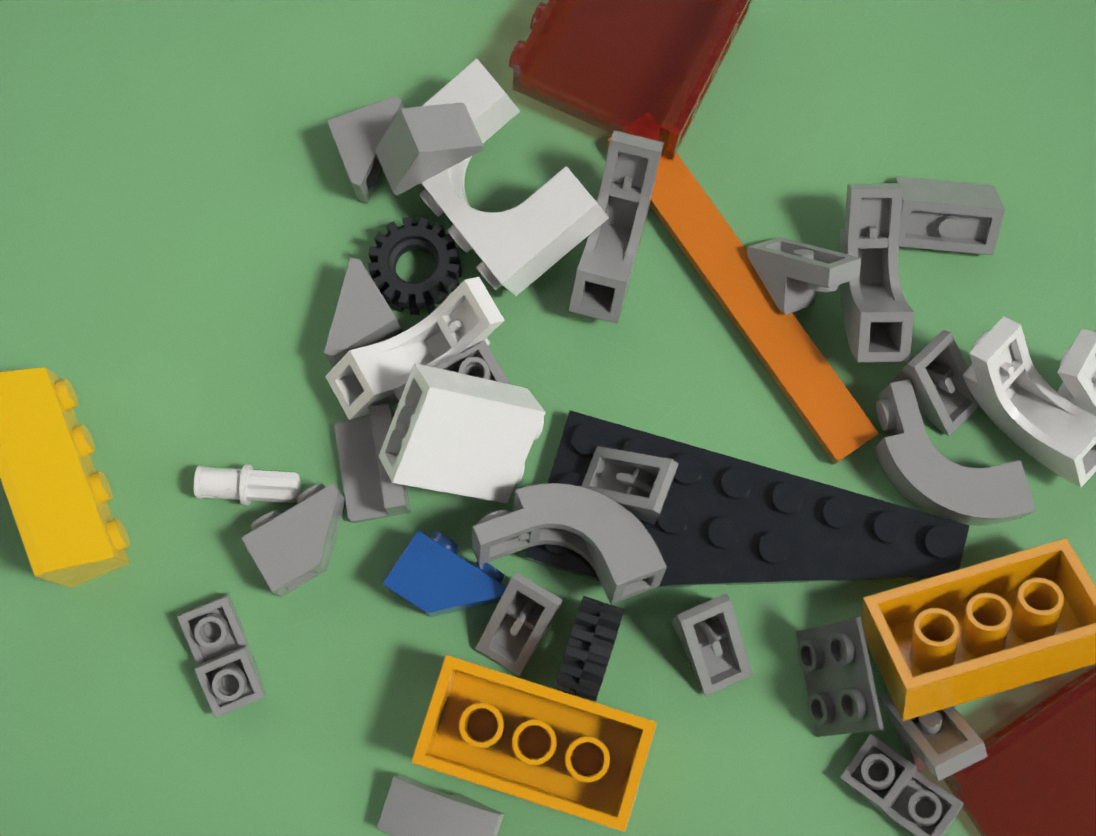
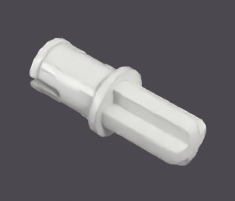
[194,464,301,506]

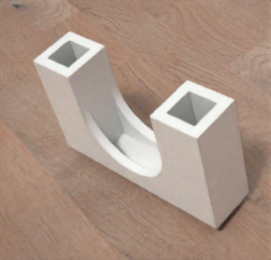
[419,59,609,296]

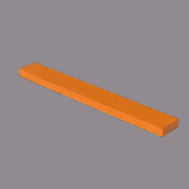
[607,114,880,465]

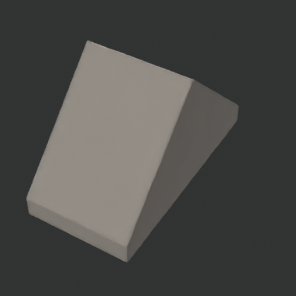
[327,96,404,204]
[375,103,485,196]
[324,257,402,367]
[891,329,980,436]
[581,446,679,525]
[475,572,562,676]
[671,593,753,696]

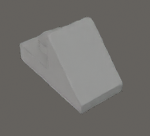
[747,237,861,315]
[880,692,987,781]

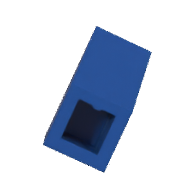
[383,530,506,617]

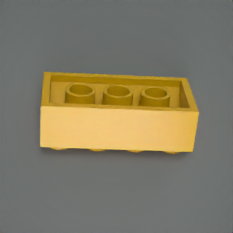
[0,367,130,588]

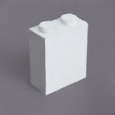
[378,363,546,503]

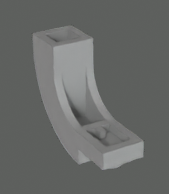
[569,130,664,324]
[839,183,914,362]
[873,379,1036,526]
[471,483,667,604]

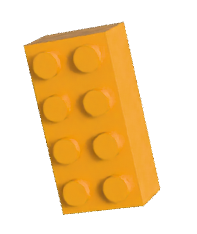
[861,538,1096,721]
[411,655,657,832]

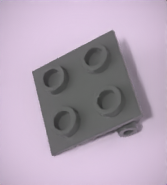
[796,617,884,737]

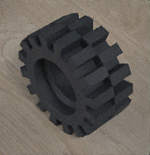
[368,217,461,315]
[554,596,624,702]

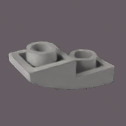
[177,594,266,718]
[840,734,964,836]
[377,775,504,836]

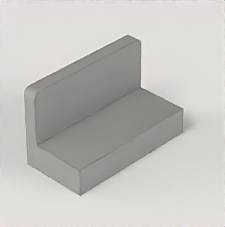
[895,176,1005,255]
[334,403,411,523]

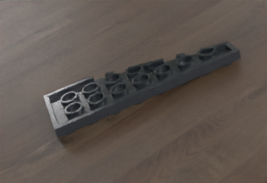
[526,410,970,587]

